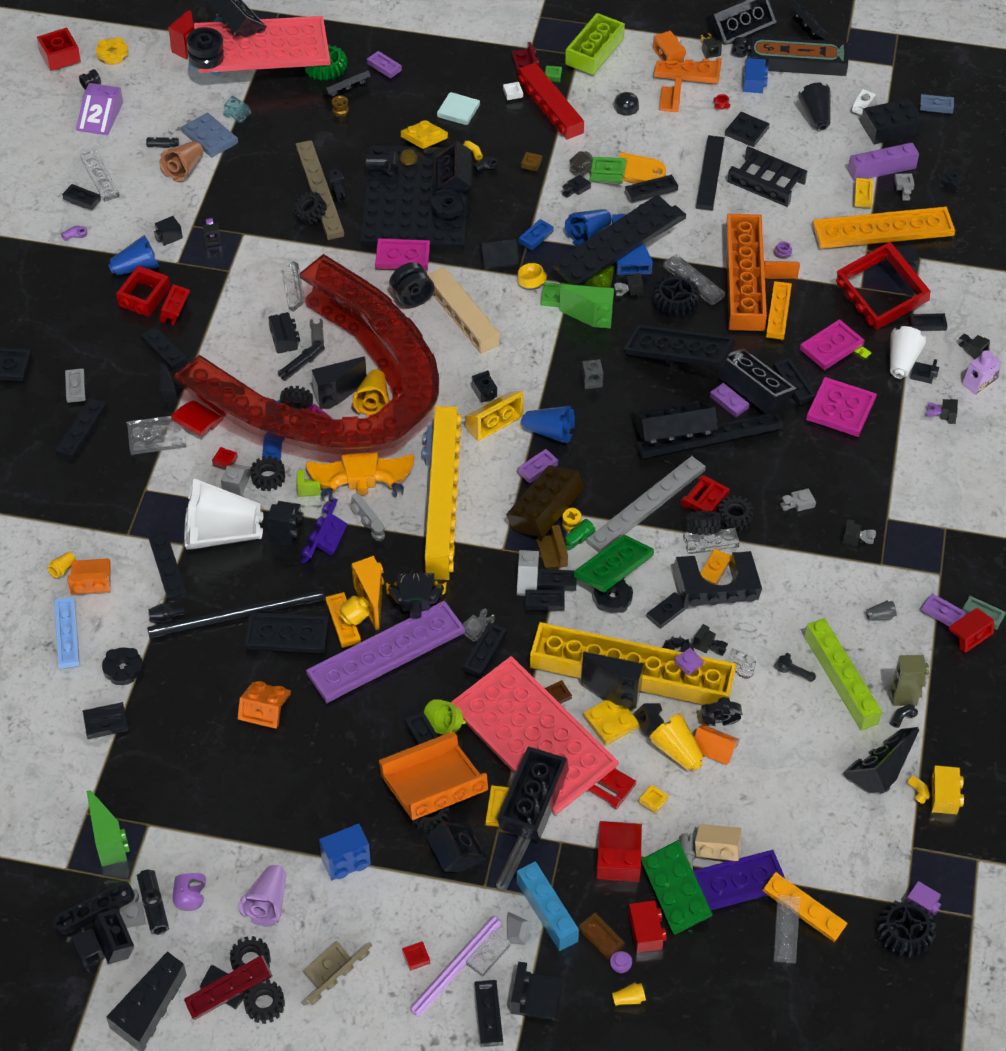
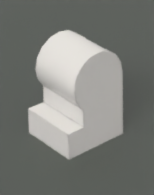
[852,89,876,116]

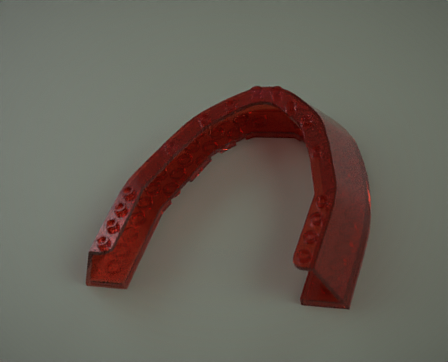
[174,254,439,454]

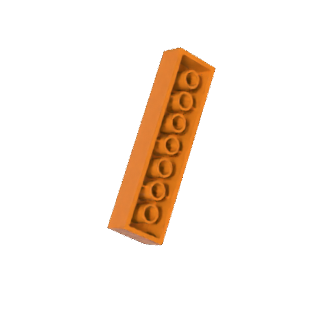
[725,213,767,331]

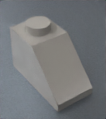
[221,464,251,497]
[517,550,539,596]

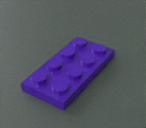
[693,850,785,910]

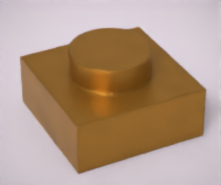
[521,152,542,171]

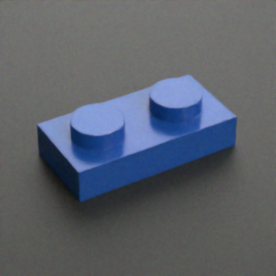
[519,219,554,250]

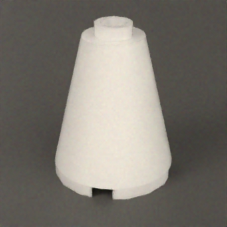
[890,326,927,379]

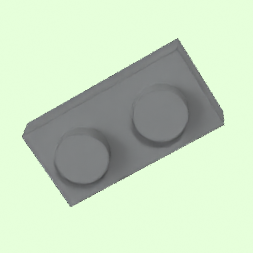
[65,369,86,403]

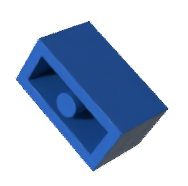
[743,58,768,94]

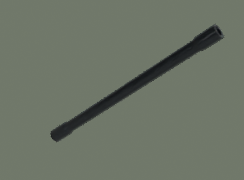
[147,589,324,638]

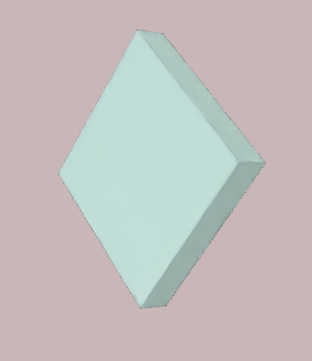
[437,92,480,125]

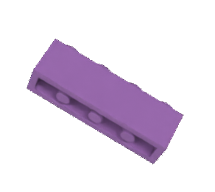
[848,142,919,182]

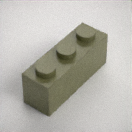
[890,655,929,706]

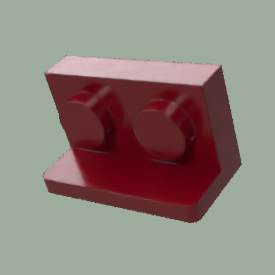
[512,42,540,75]

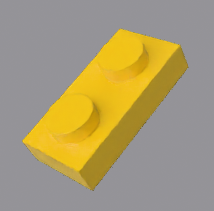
[854,178,873,208]

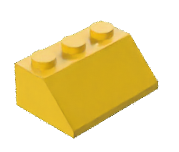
[465,391,524,442]

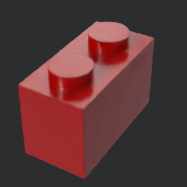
[628,901,666,953]

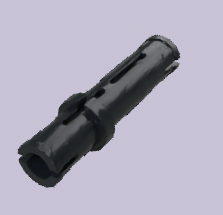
[278,340,325,381]

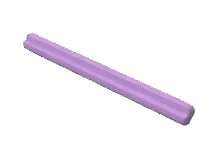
[410,916,501,1017]

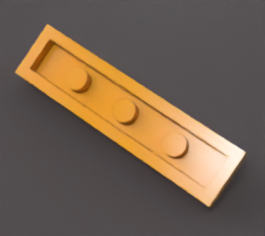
[766,281,792,340]
[763,872,848,942]

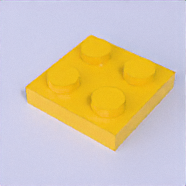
[401,120,448,149]
[583,699,639,746]

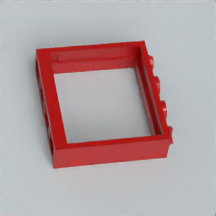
[836,242,931,330]

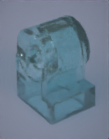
[223,95,251,122]

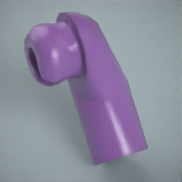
[61,226,87,241]

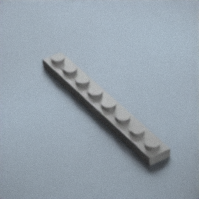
[587,456,706,553]

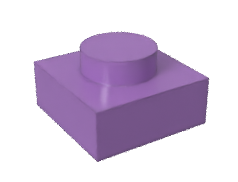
[674,648,704,675]

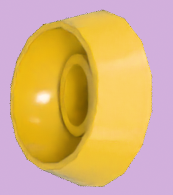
[517,263,547,288]

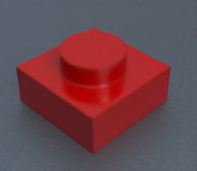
[212,447,238,469]
[402,941,430,971]

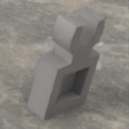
[121,889,146,928]

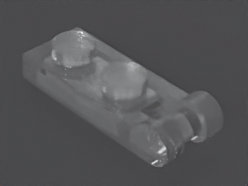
[683,528,740,554]

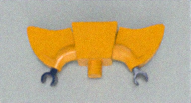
[306,452,415,502]

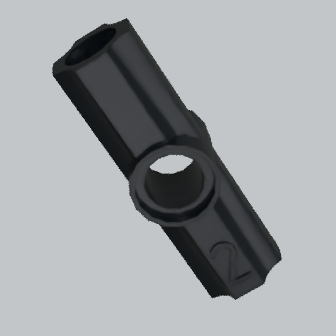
[136,869,169,935]

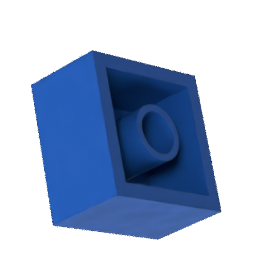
[319,824,371,881]

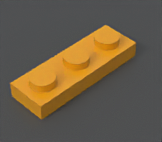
[325,592,361,648]

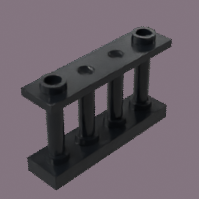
[727,146,808,207]

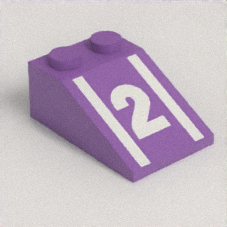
[76,83,123,136]

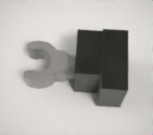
[614,273,645,298]
[842,519,876,546]

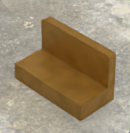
[537,525,568,569]

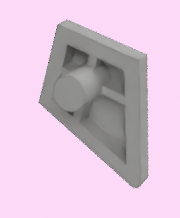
[508,912,531,944]

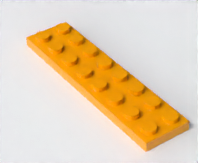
[812,207,955,249]

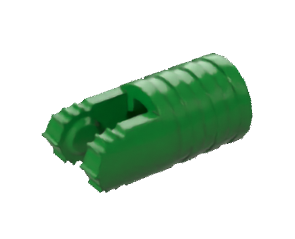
[564,519,596,551]

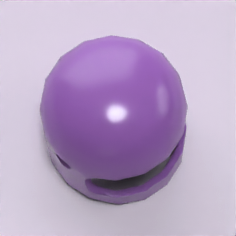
[173,873,206,911]

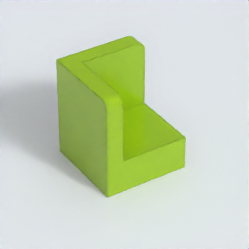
[297,470,321,497]

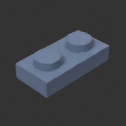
[920,94,954,114]
[422,425,434,466]

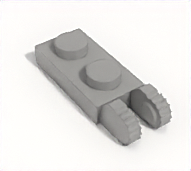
[350,493,385,541]

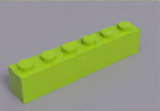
[804,618,882,731]

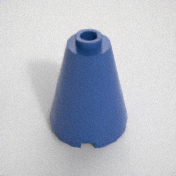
[565,209,612,246]
[108,235,159,276]
[521,406,575,443]

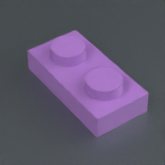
[367,51,402,78]
[710,383,749,418]
[517,449,558,483]
[921,593,967,626]

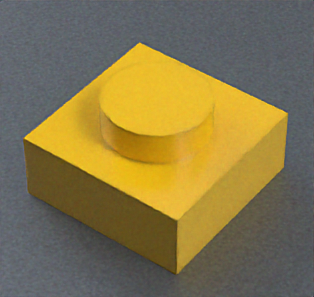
[639,785,669,814]

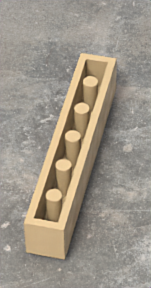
[427,267,500,354]

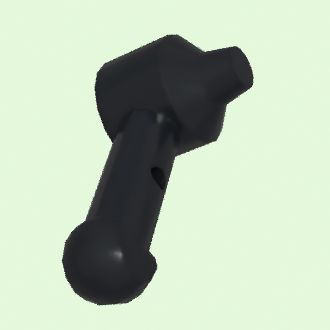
[775,653,816,682]

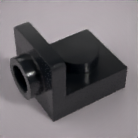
[910,359,940,384]

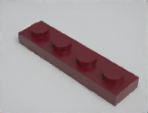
[184,955,273,1020]

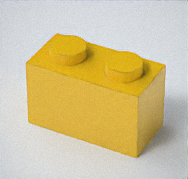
[931,766,964,815]

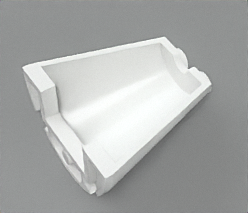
[184,479,263,550]

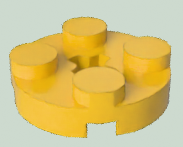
[96,37,129,65]

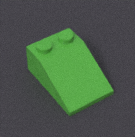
[559,284,614,328]
[86,790,130,866]

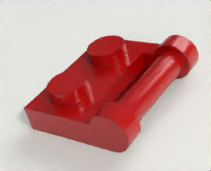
[680,475,730,512]
[586,768,636,810]

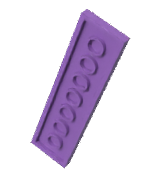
[306,601,465,703]

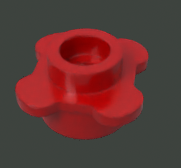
[713,94,730,109]

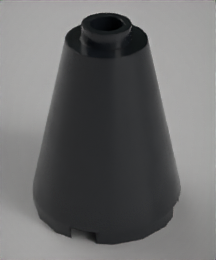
[798,82,831,130]

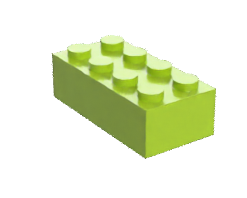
[565,13,625,75]

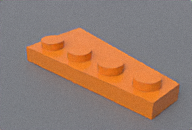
[654,58,722,84]

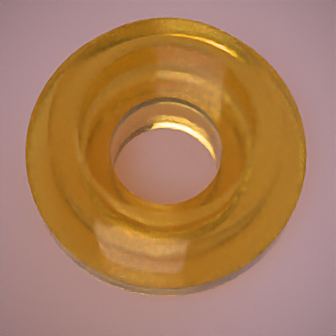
[400,149,417,165]

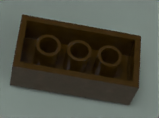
[506,465,585,538]

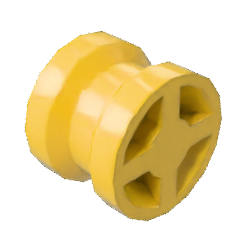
[562,508,581,532]

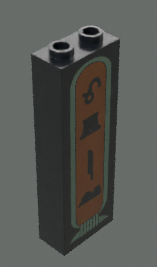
[747,36,848,76]

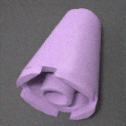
[239,865,287,926]

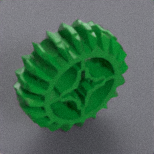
[305,44,347,81]

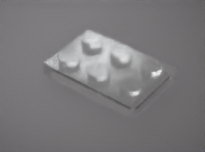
[127,416,187,455]

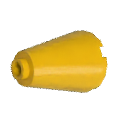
[352,369,390,417]
[649,713,704,771]

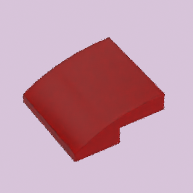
[171,400,224,437]

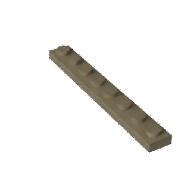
[296,140,344,240]

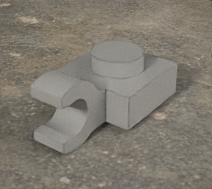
[894,174,914,201]
[780,488,816,511]

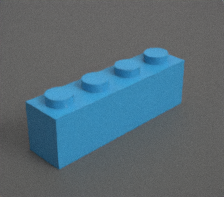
[517,861,579,951]

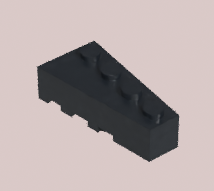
[106,951,187,1051]

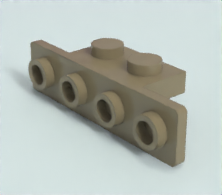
[301,941,373,1006]

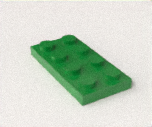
[574,534,654,592]
[641,840,713,935]

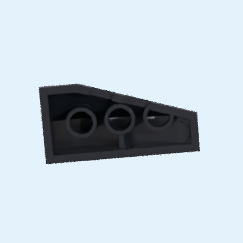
[844,727,919,794]

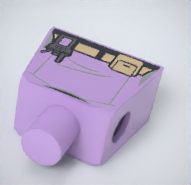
[962,351,1001,395]

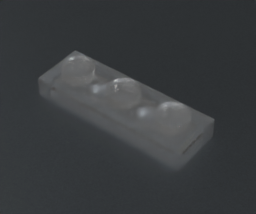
[282,261,305,312]
[773,895,800,964]

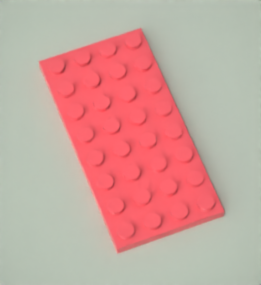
[194,16,330,73]
[451,656,619,815]

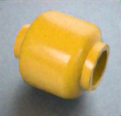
[340,596,370,625]

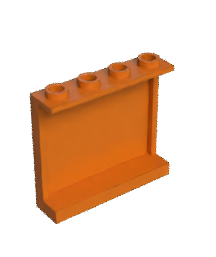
[379,731,488,820]

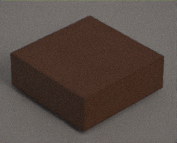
[545,680,572,704]

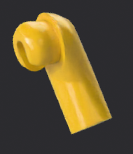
[463,141,483,160]

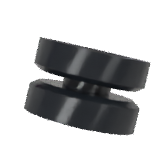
[186,27,224,69]
[389,262,435,308]

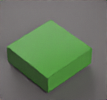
[545,66,562,82]

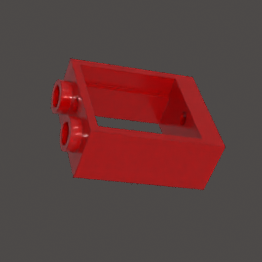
[116,266,171,316]

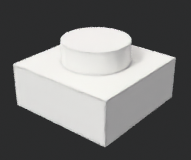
[503,82,523,100]

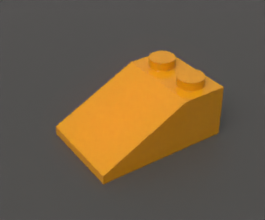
[352,556,384,630]

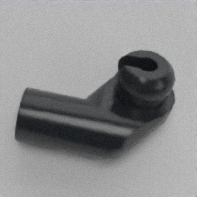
[890,704,918,728]

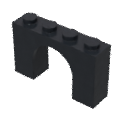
[673,551,762,606]

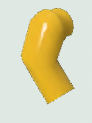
[907,775,930,804]

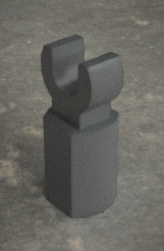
[310,318,324,347]

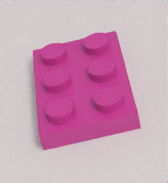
[375,239,430,270]
[800,319,864,370]

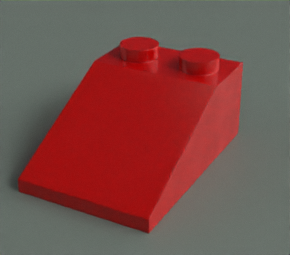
[596,821,642,882]

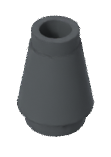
[866,600,897,621]

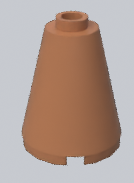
[159,141,203,181]

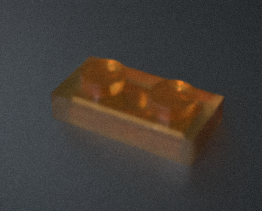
[579,913,625,959]

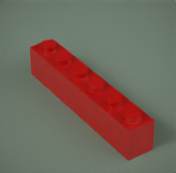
[517,62,584,140]

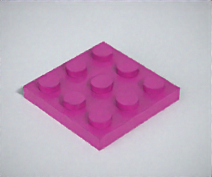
[806,377,877,437]

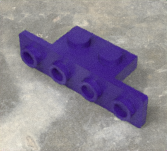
[300,498,348,564]

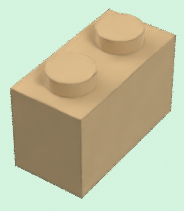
[695,824,742,861]

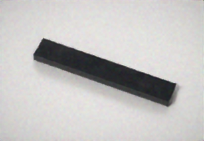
[696,135,725,211]

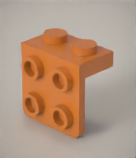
[68,558,111,595]

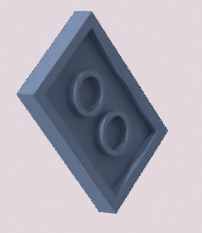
[181,112,238,158]

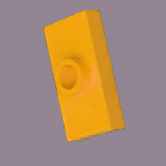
[700,548,731,585]

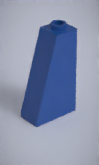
[612,214,653,275]

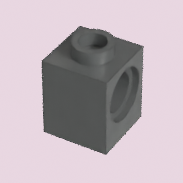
[582,359,603,389]

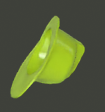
[424,700,466,735]

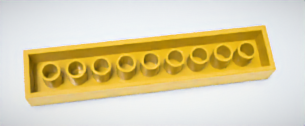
[425,406,461,580]
[530,622,737,705]

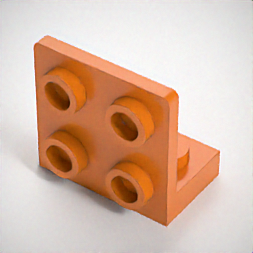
[237,681,291,729]

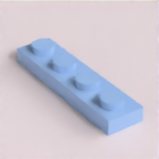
[54,597,80,669]

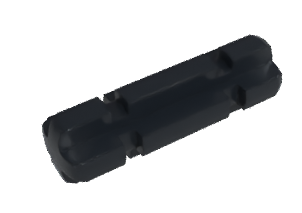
[146,137,179,148]

